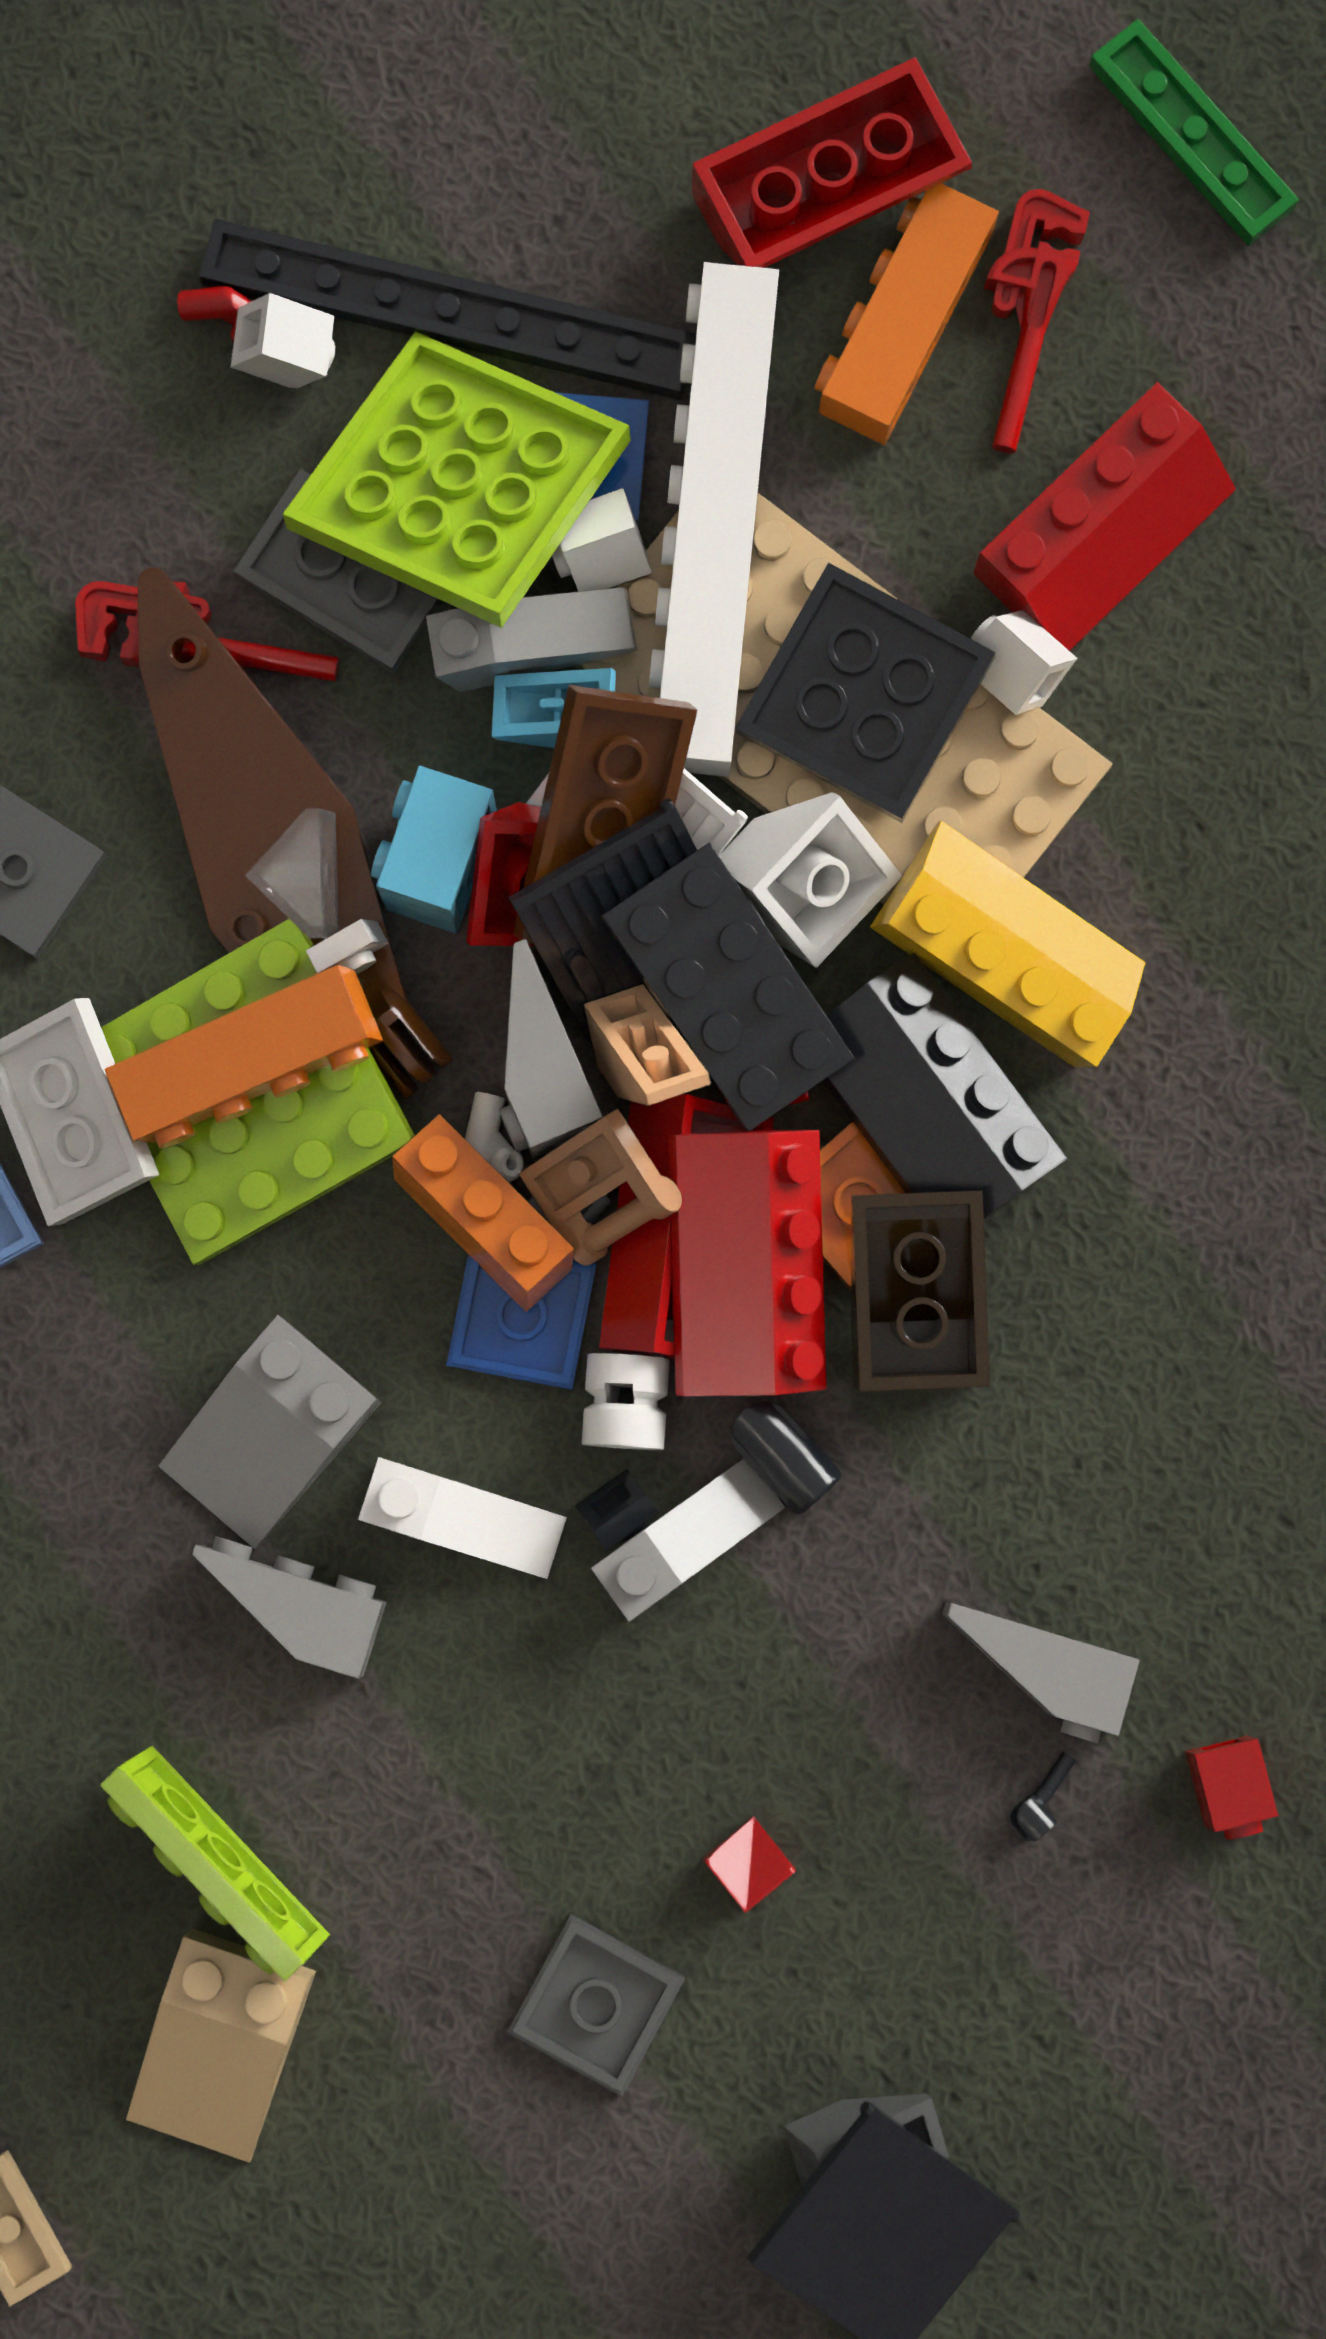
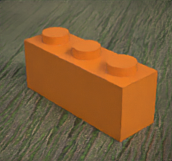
[392,1114,574,1312]

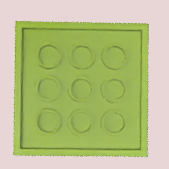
[283,331,631,628]
[101,917,415,1265]

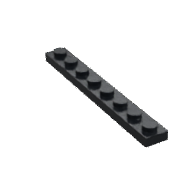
[199,219,696,400]

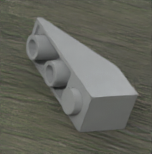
[192,1536,387,1679]

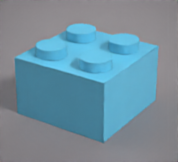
[371,765,497,934]

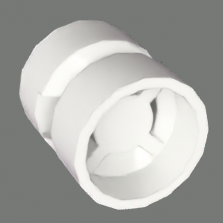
[582,1353,670,1450]

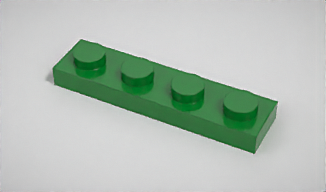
[1089,18,1299,247]

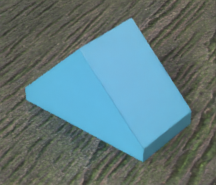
[492,668,616,748]

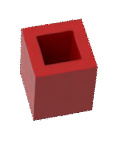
[1185,1736,1278,1840]

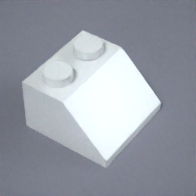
[719,792,902,968]

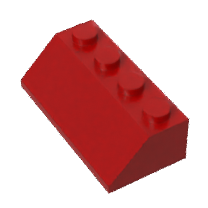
[692,57,973,268]
[973,382,1236,651]
[599,1094,774,1360]
[668,1130,827,1396]

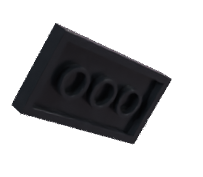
[600,842,854,1131]

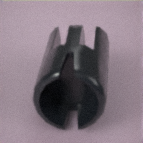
[732,1402,842,1515]

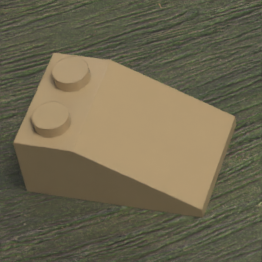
[126,1929,316,2163]

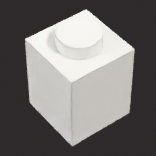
[231,293,335,388]
[552,488,652,592]
[971,610,1077,715]

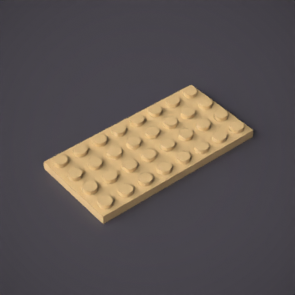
[575,492,1113,904]

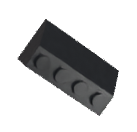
[822,953,1067,1220]

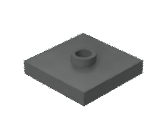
[0,785,108,960]

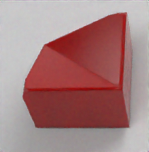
[703,1816,796,1913]

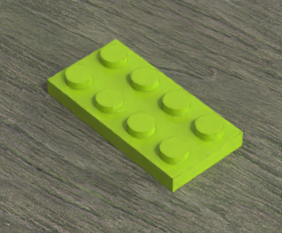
[100,1746,330,1982]

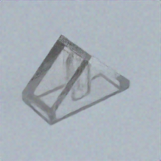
[245,808,339,940]

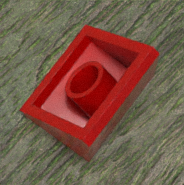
[466,802,541,946]

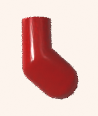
[177,286,251,341]

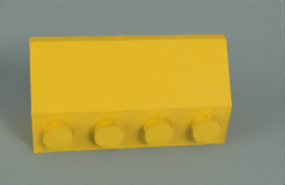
[870,821,1145,1068]

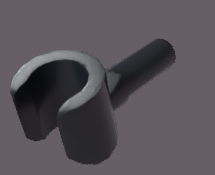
[1010,1752,1076,1842]

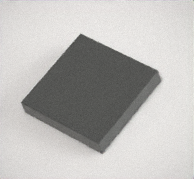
[507,1914,685,2097]

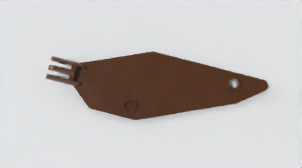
[138,568,454,1100]

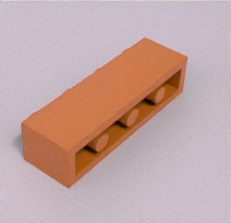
[814,183,999,445]
[105,965,383,1149]

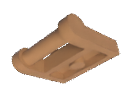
[519,1109,682,1266]

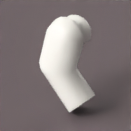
[465,1092,524,1182]

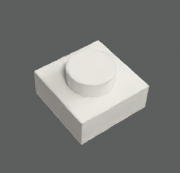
[306,919,389,974]

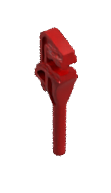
[983,189,1090,454]
[75,581,340,682]

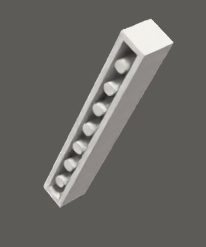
[649,262,779,777]

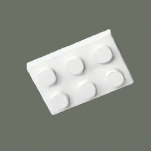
[0,998,159,1226]

